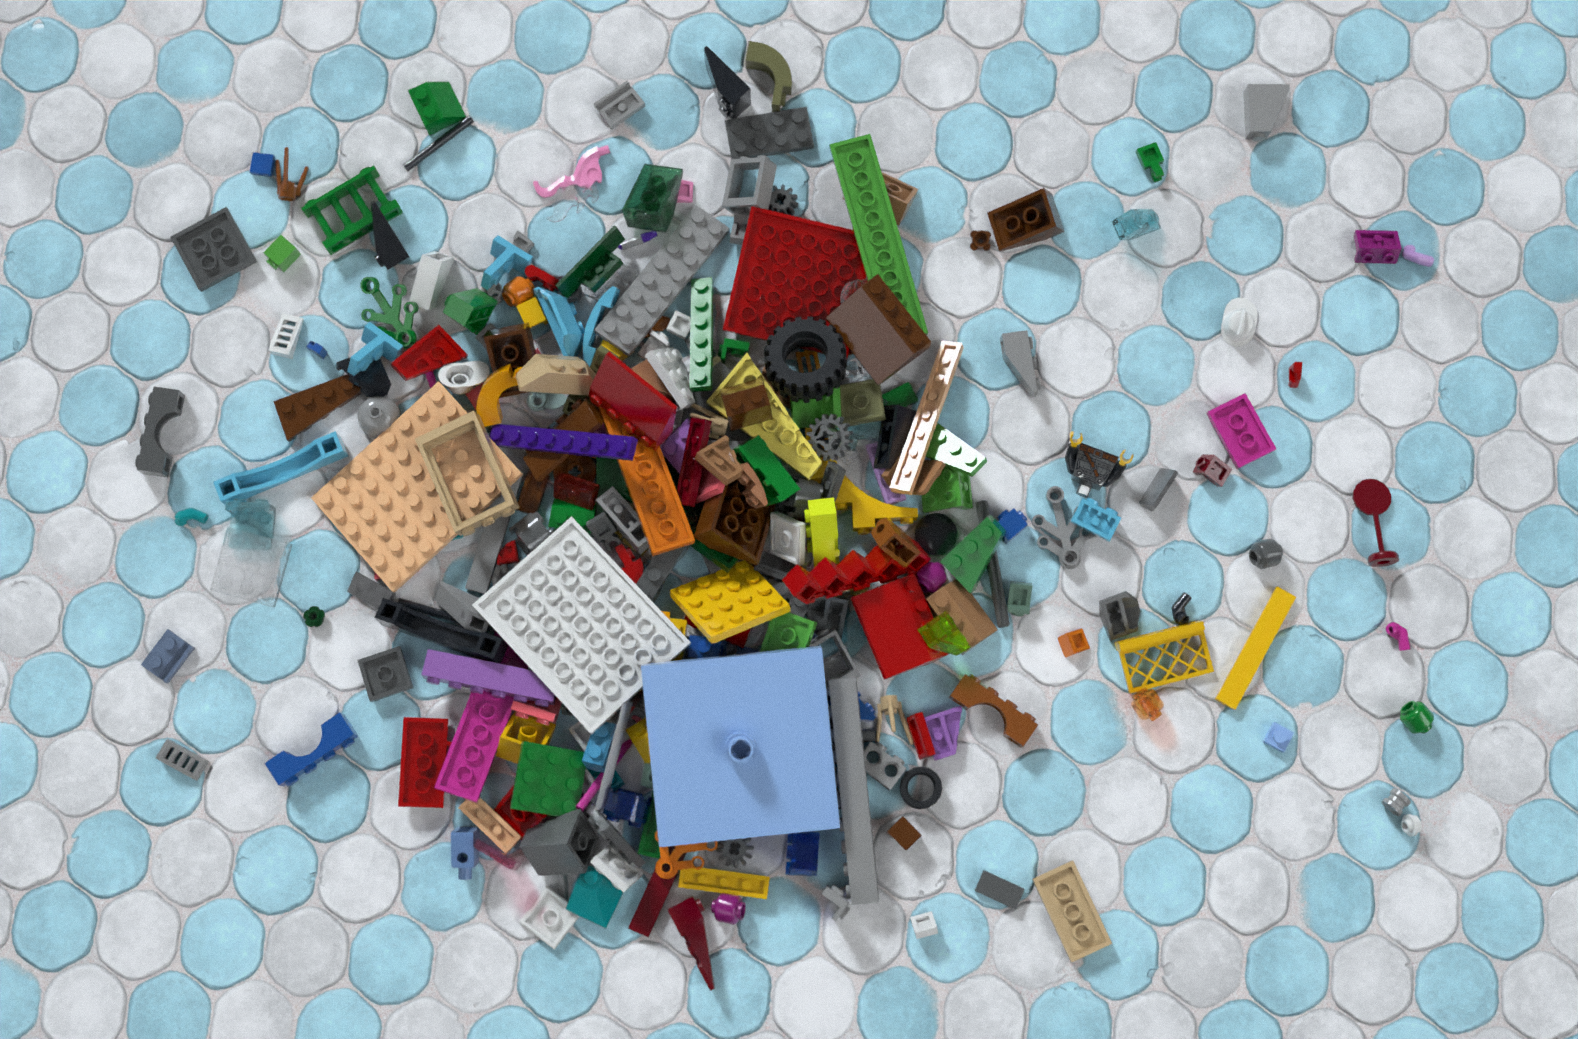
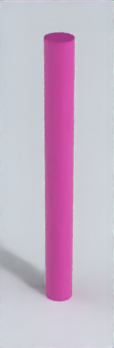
[576,739,633,812]

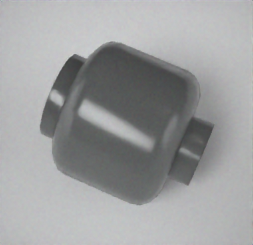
[1249,539,1283,569]

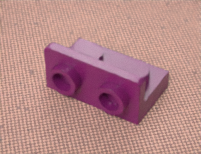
[1354,230,1402,264]

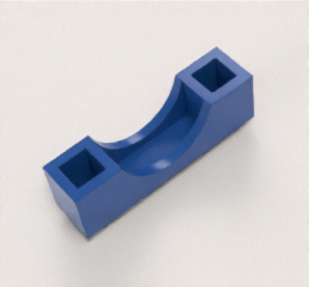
[264,712,358,787]

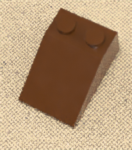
[987,188,1064,252]
[484,322,536,398]

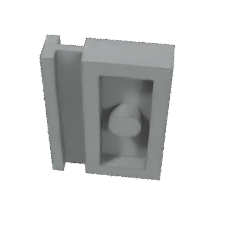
[594,81,645,129]

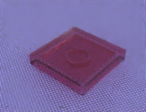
[474,839,522,870]

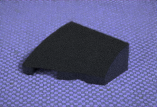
[335,357,392,397]

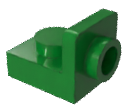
[718,338,750,364]

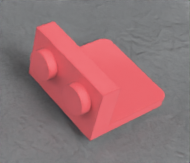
[511,697,562,726]

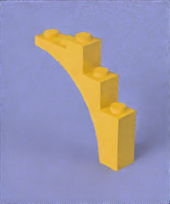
[805,428,918,535]

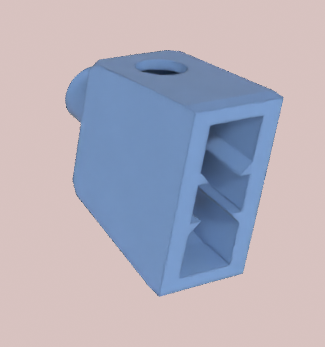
[451,826,480,880]

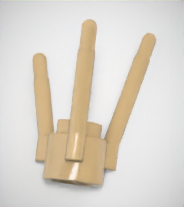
[690,403,728,439]
[875,695,914,745]

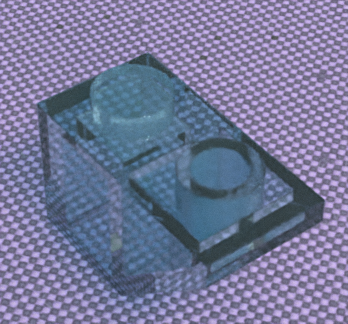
[1112,209,1161,240]

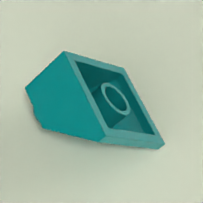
[565,865,624,929]

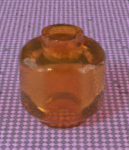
[1131,687,1164,721]

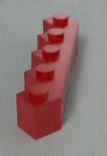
[782,535,931,604]

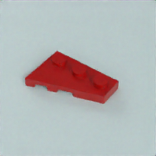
[391,325,468,381]

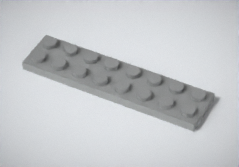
[594,205,730,357]

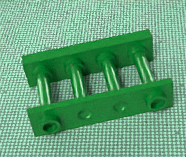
[301,165,403,255]

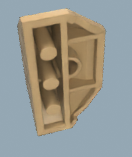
[516,354,596,396]

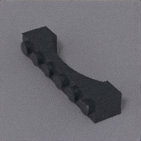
[374,598,508,664]

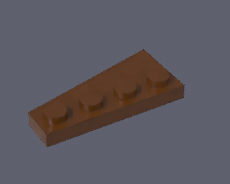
[273,374,362,442]

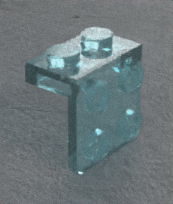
[225,498,276,551]

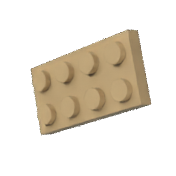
[1032,860,1112,963]

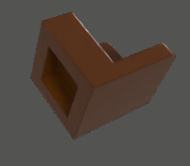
[886,816,922,850]

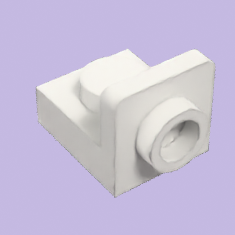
[638,330,670,360]

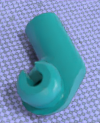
[174,507,209,526]

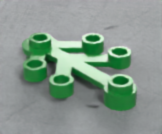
[360,277,419,349]

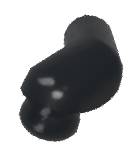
[1171,592,1192,625]

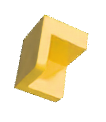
[516,297,549,328]

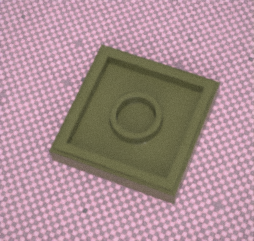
[840,379,886,427]

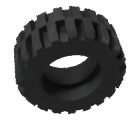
[764,316,847,403]

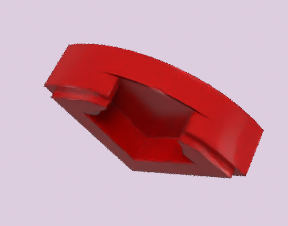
[1289,362,1302,388]
[497,540,520,566]

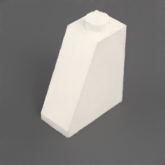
[409,251,454,312]

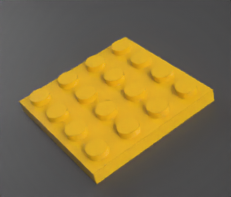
[670,561,790,644]

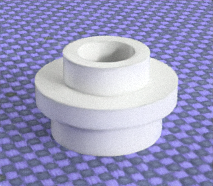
[1401,814,1422,837]

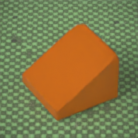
[1058,628,1090,657]

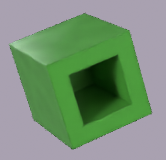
[263,235,301,272]

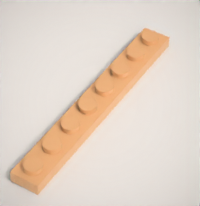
[889,340,964,495]

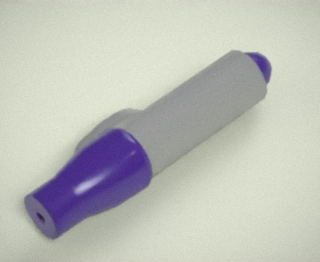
[618,230,658,250]

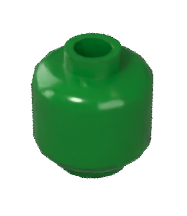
[1400,701,1434,734]

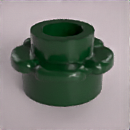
[303,606,325,627]

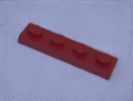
[676,418,712,507]

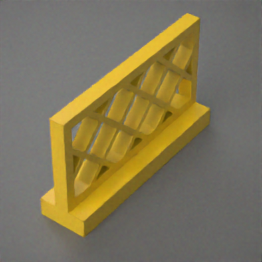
[1114,620,1214,694]

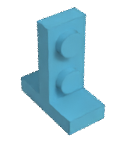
[481,235,533,290]
[347,322,403,376]

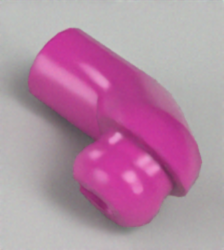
[1385,622,1410,651]

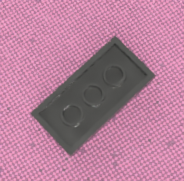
[725,107,814,159]

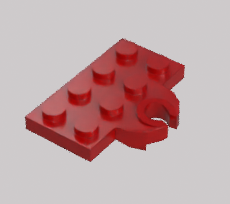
[398,717,452,808]

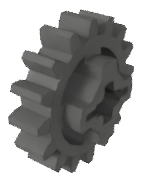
[806,414,854,461]

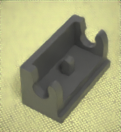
[753,551,803,583]

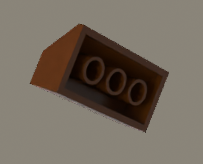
[523,396,603,483]

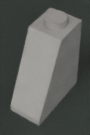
[1243,84,1290,142]

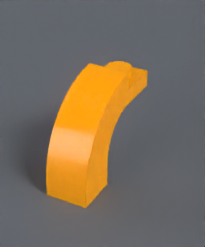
[476,364,522,427]

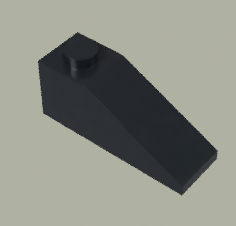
[370,200,409,270]
[873,405,917,469]

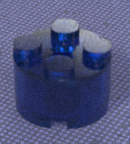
[603,787,653,828]
[785,831,819,877]

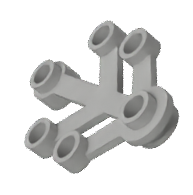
[1031,486,1092,569]

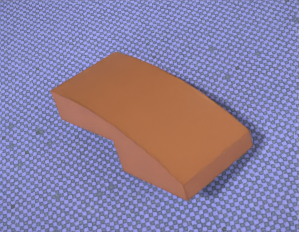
[737,463,768,508]

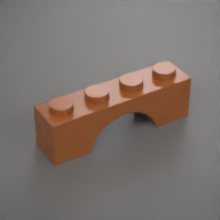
[949,674,1038,748]

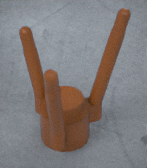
[275,147,309,201]

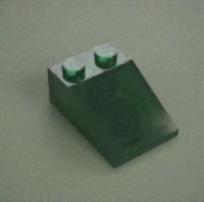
[622,164,683,233]

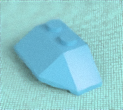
[534,287,585,357]

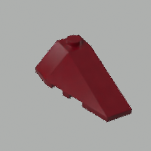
[667,896,715,991]

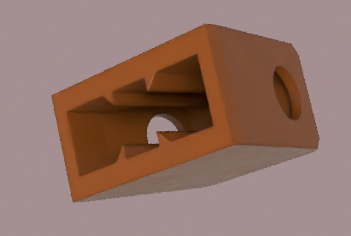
[871,517,921,568]

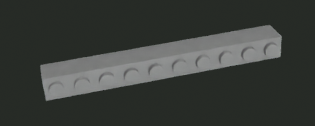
[826,676,879,905]

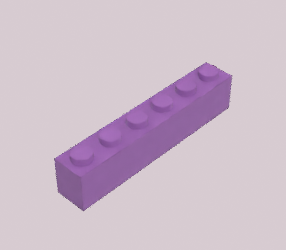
[421,649,556,707]

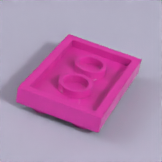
[1206,393,1276,469]

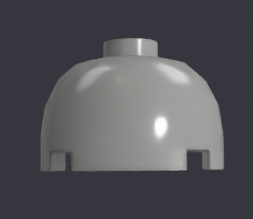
[357,396,401,439]

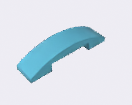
[583,286,621,367]

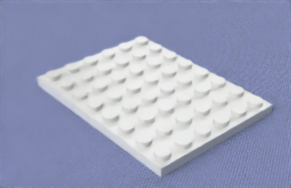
[472,517,691,735]

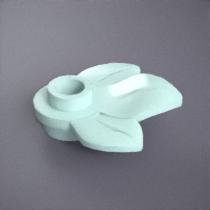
[527,392,567,412]

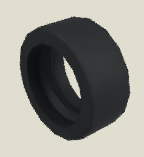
[899,766,942,810]

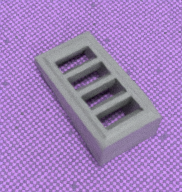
[156,739,209,781]

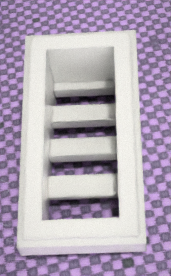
[269,313,304,359]

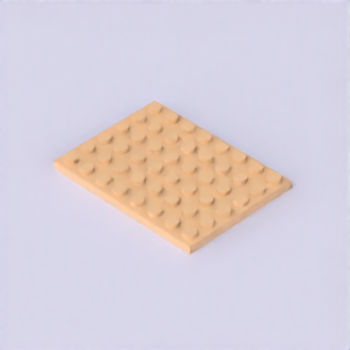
[311,381,524,592]

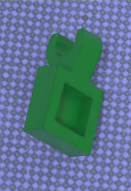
[1136,142,1164,183]

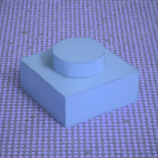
[1263,722,1294,753]

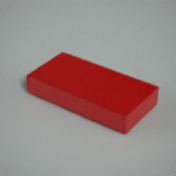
[906,712,936,760]

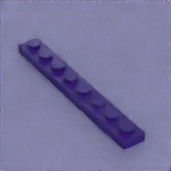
[489,424,638,461]

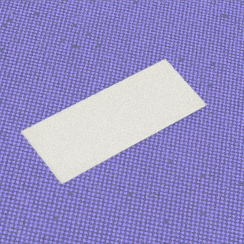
[594,702,633,811]

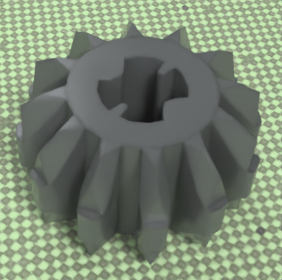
[768,184,798,215]
[716,838,754,868]

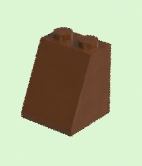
[720,378,773,431]

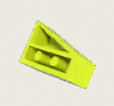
[804,498,840,567]

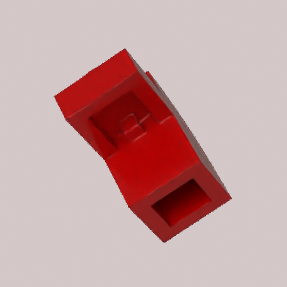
[615,544,645,584]

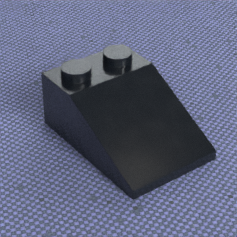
[704,46,751,119]

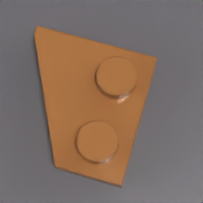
[695,435,743,486]

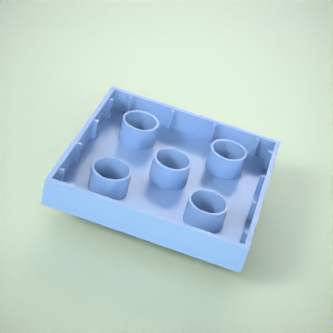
[641,646,840,847]

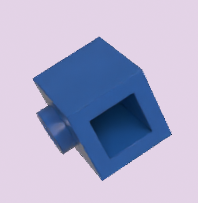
[997,508,1028,544]

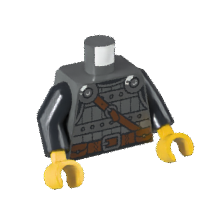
[1065,431,1134,498]

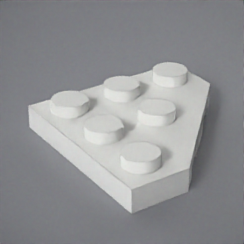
[644,347,695,409]

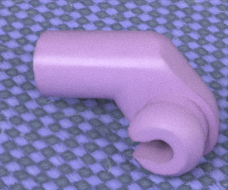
[1402,245,1434,267]

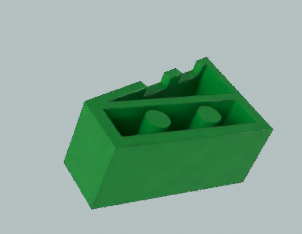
[732,435,800,506]

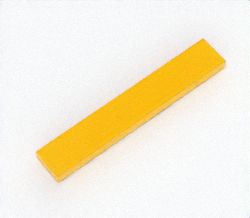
[1215,586,1296,710]

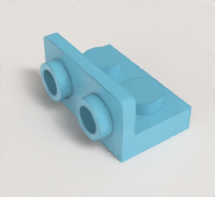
[1070,498,1121,542]

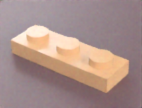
[458,797,522,854]

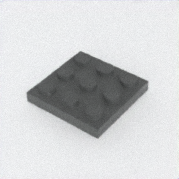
[170,207,258,292]

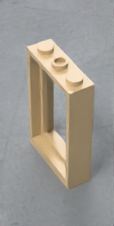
[415,411,520,536]

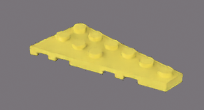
[706,353,822,481]

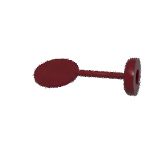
[1352,479,1399,567]

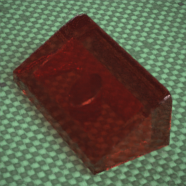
[553,473,599,510]

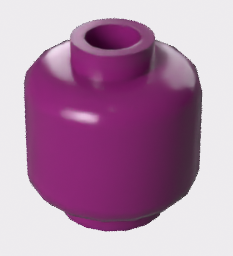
[915,562,947,594]
[711,893,746,925]

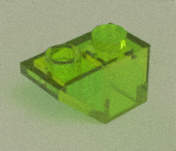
[917,611,971,656]

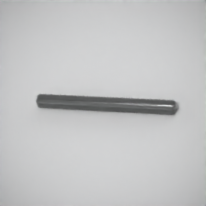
[976,500,1010,628]

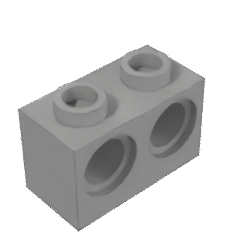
[864,741,907,791]

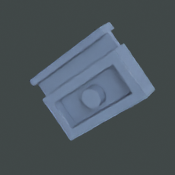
[141,629,195,684]

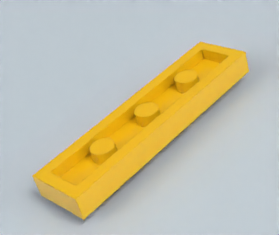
[678,868,770,899]

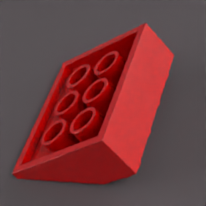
[589,351,677,450]
[850,574,949,680]

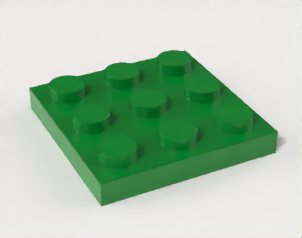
[510,741,586,817]

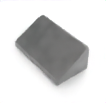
[1139,468,1178,511]
[347,571,396,609]

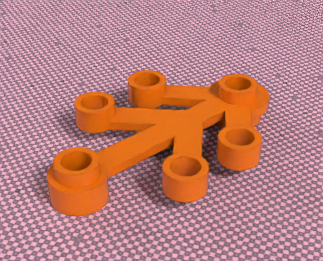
[655,830,718,879]

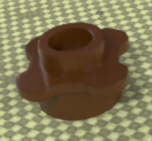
[970,230,991,251]

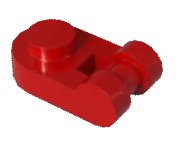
[525,265,560,292]

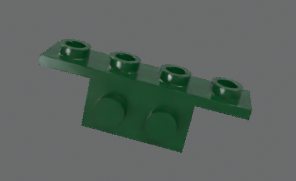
[555,225,625,298]

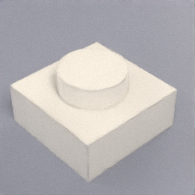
[666,310,691,340]
[910,911,938,939]

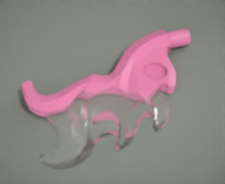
[533,145,610,222]

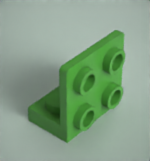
[790,387,841,429]
[921,465,973,513]

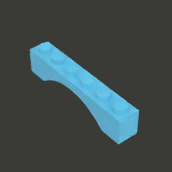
[213,431,348,506]

